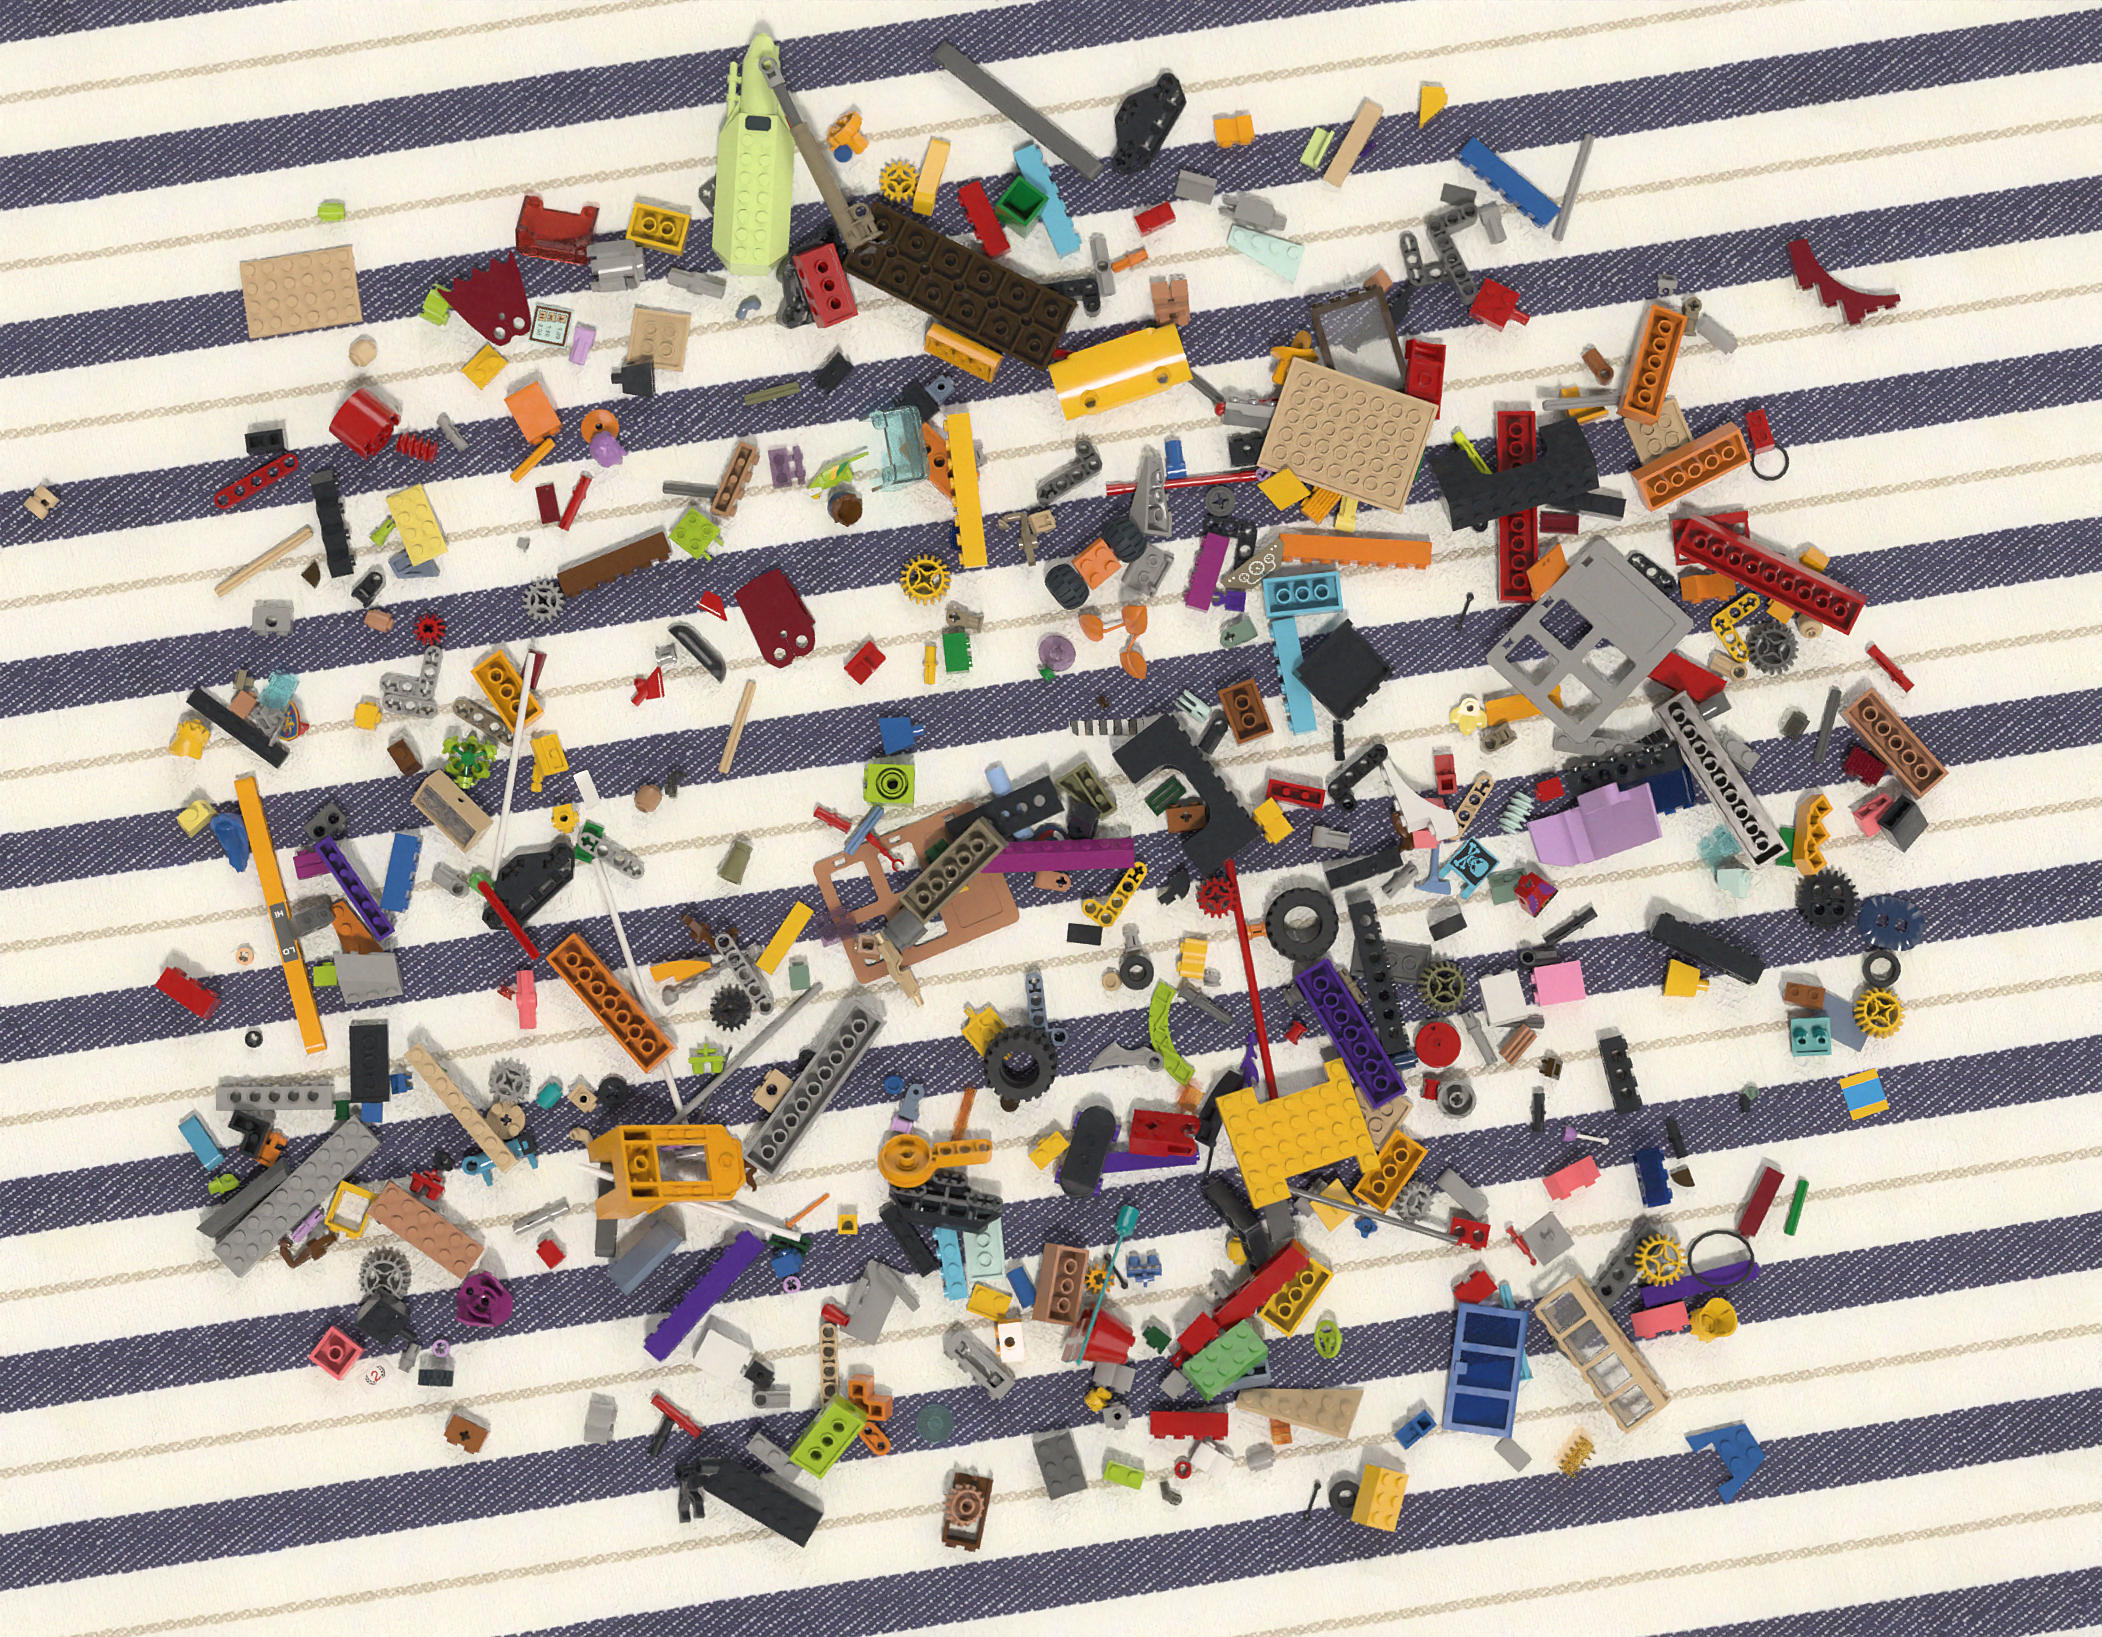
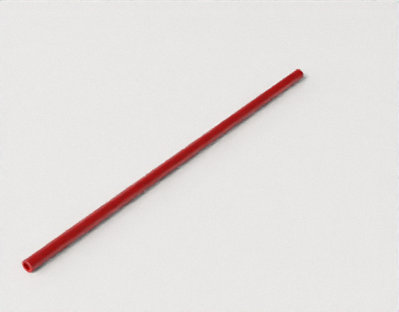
[1225,860,1279,1101]

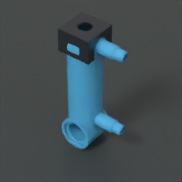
[462,1133,539,1187]

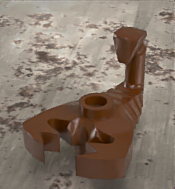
[680,913,739,955]
[278,1232,339,1269]

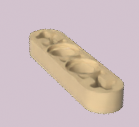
[1447,775,1494,841]

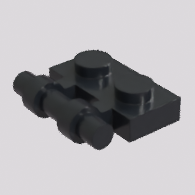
[892,381,940,431]

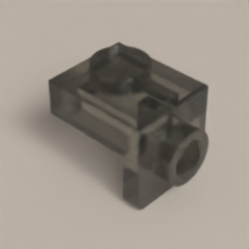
[664,770,688,799]

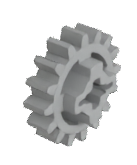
[523,580,565,622]
[488,1063,531,1105]
[1395,1181,1434,1223]

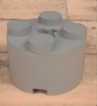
[1436,1080,1477,1120]

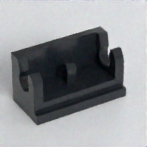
[813,351,853,395]

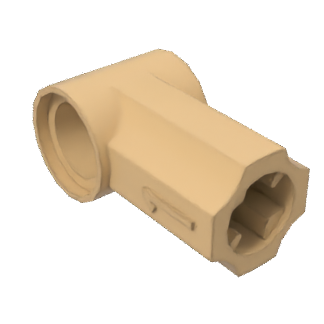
[1709,653,1748,683]

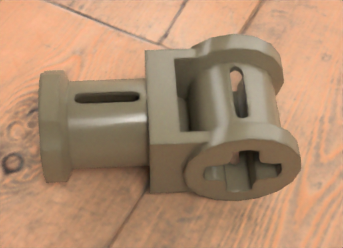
[1682,297,1702,337]
[946,609,984,633]

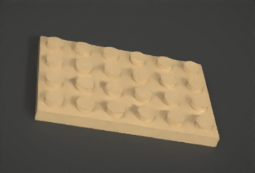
[239,246,363,339]

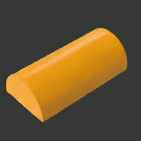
[924,322,1003,383]
[470,649,545,734]
[1352,1129,1428,1214]

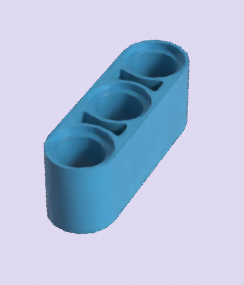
[178,1115,226,1171]

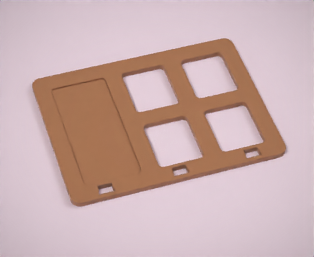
[813,802,1020,984]

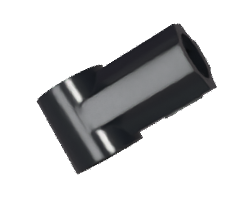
[1198,717,1229,755]
[1517,947,1557,971]

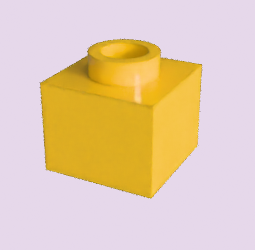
[838,1215,858,1234]

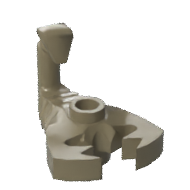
[998,512,1039,567]

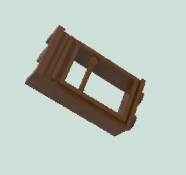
[941,1472,994,1552]

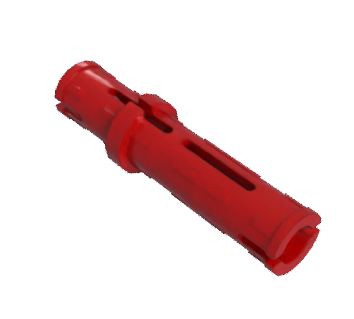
[558,475,592,532]
[1866,644,1915,693]
[650,1394,703,1439]

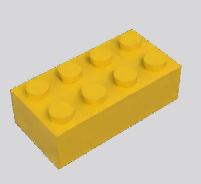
[1258,1257,1335,1338]

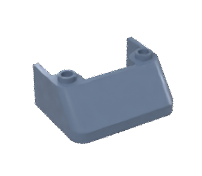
[607,1219,687,1296]

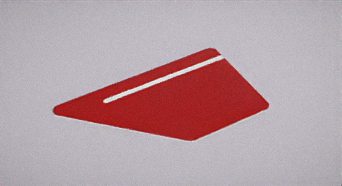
[698,590,728,621]
[646,666,665,700]

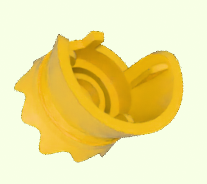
[166,719,212,760]
[1689,1298,1738,1344]

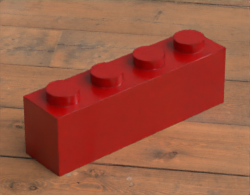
[956,180,1011,260]
[1150,1411,1229,1440]

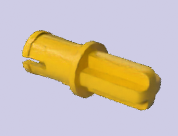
[923,646,938,685]

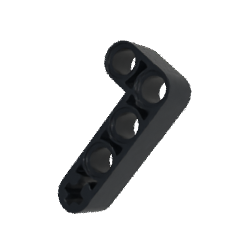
[1027,278,1101,318]
[1326,744,1388,814]

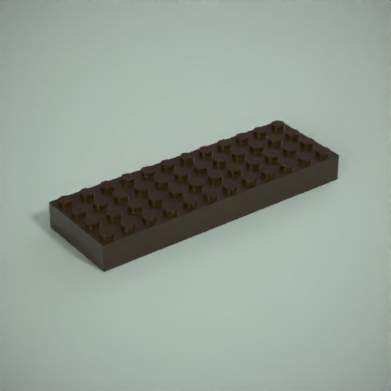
[842,201,1079,374]

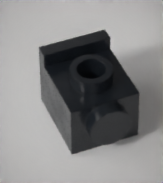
[744,1360,775,1389]

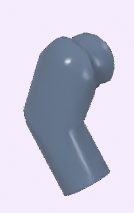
[735,297,761,321]

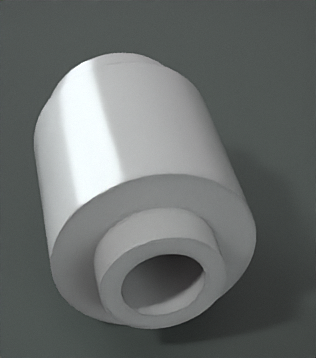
[1246,1448,1276,1472]

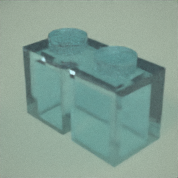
[259,669,300,713]

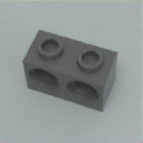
[303,802,350,843]
[286,903,335,940]

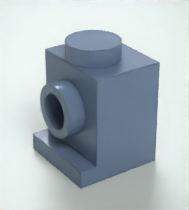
[925,375,955,406]

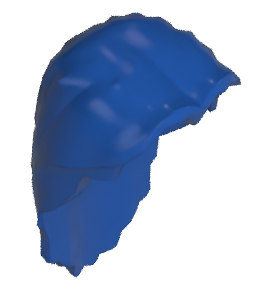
[210,812,249,873]

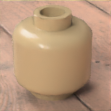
[348,339,377,367]
[1798,614,1824,639]

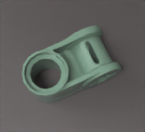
[1220,618,1258,649]

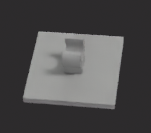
[1522,1213,1575,1267]

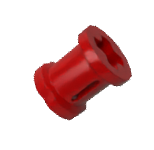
[1283,1020,1308,1046]
[1421,1079,1441,1101]

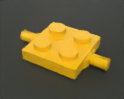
[961,1006,1012,1061]

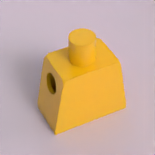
[1662,959,1710,998]

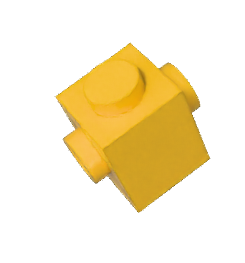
[353,701,383,731]

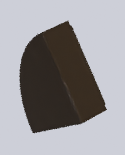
[301,562,321,589]
[1670,1168,1695,1187]

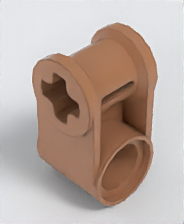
[1033,871,1071,891]

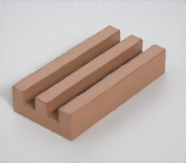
[1498,1024,1538,1066]

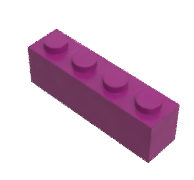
[1183,532,1230,614]

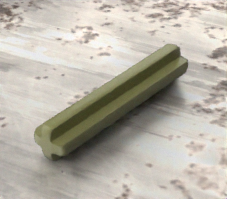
[744,382,800,406]

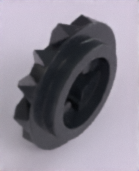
[598,1077,629,1108]

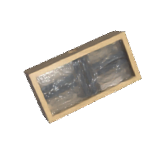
[411,769,494,854]

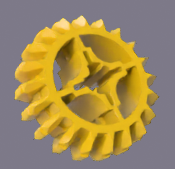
[900,554,951,606]
[1853,987,1906,1039]
[1634,1234,1687,1286]

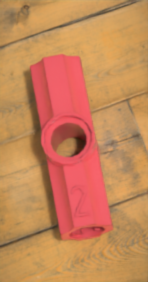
[516,970,537,1029]

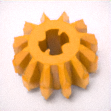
[1084,1263,1115,1295]

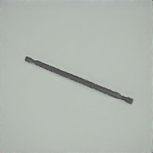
[696,1047,733,1125]

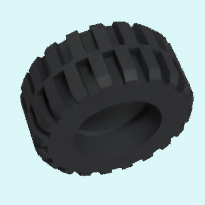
[1265,887,1339,962]
[983,1025,1058,1103]

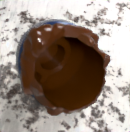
[827,491,863,527]

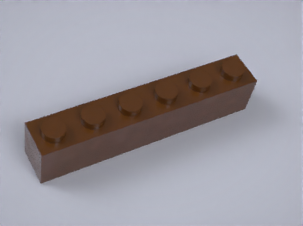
[556,531,673,599]

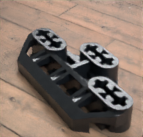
[1112,73,1187,176]
[776,224,849,329]
[482,843,575,931]
[888,1169,1003,1234]

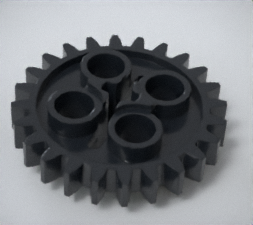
[1796,869,1860,932]

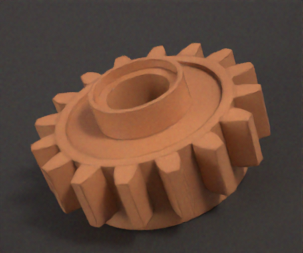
[942,1483,984,1527]

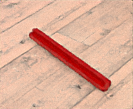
[477,880,541,961]

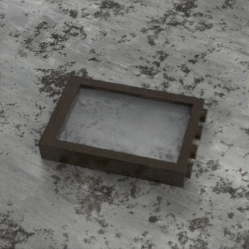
[1307,284,1407,394]

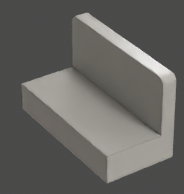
[1175,170,1217,205]

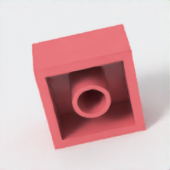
[308,1326,366,1381]

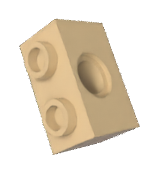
[752,1069,795,1114]

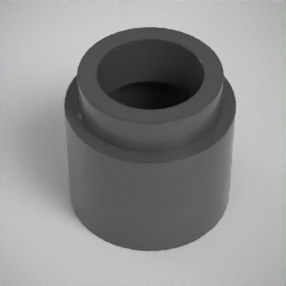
[883,906,928,952]

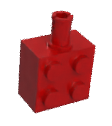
[1468,277,1531,332]
[1169,1312,1221,1368]

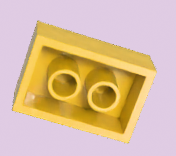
[626,202,692,257]
[1351,1464,1409,1532]

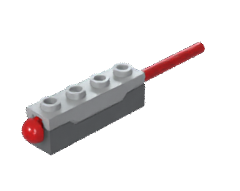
[1214,396,1278,430]

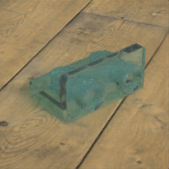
[1698,831,1742,873]

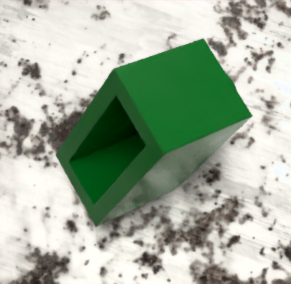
[942,632,973,675]

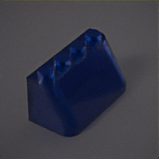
[1617,763,1697,817]

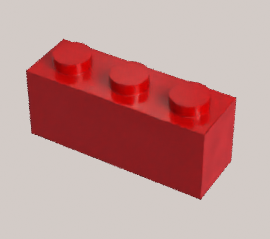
[1265,778,1326,811]

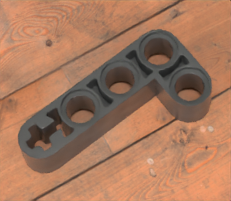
[1037,440,1102,506]

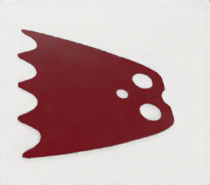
[437,251,531,346]

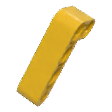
[913,138,951,216]
[1082,862,1147,928]

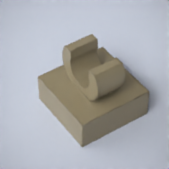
[232,669,255,691]

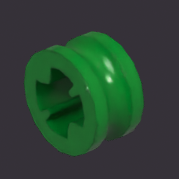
[1038,664,1056,683]

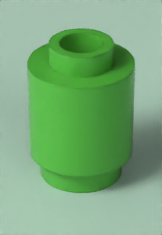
[468,871,495,897]

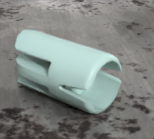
[1175,689,1212,724]

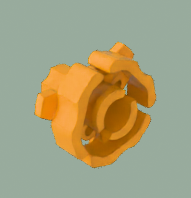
[825,110,869,155]

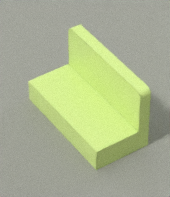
[1300,127,1335,170]

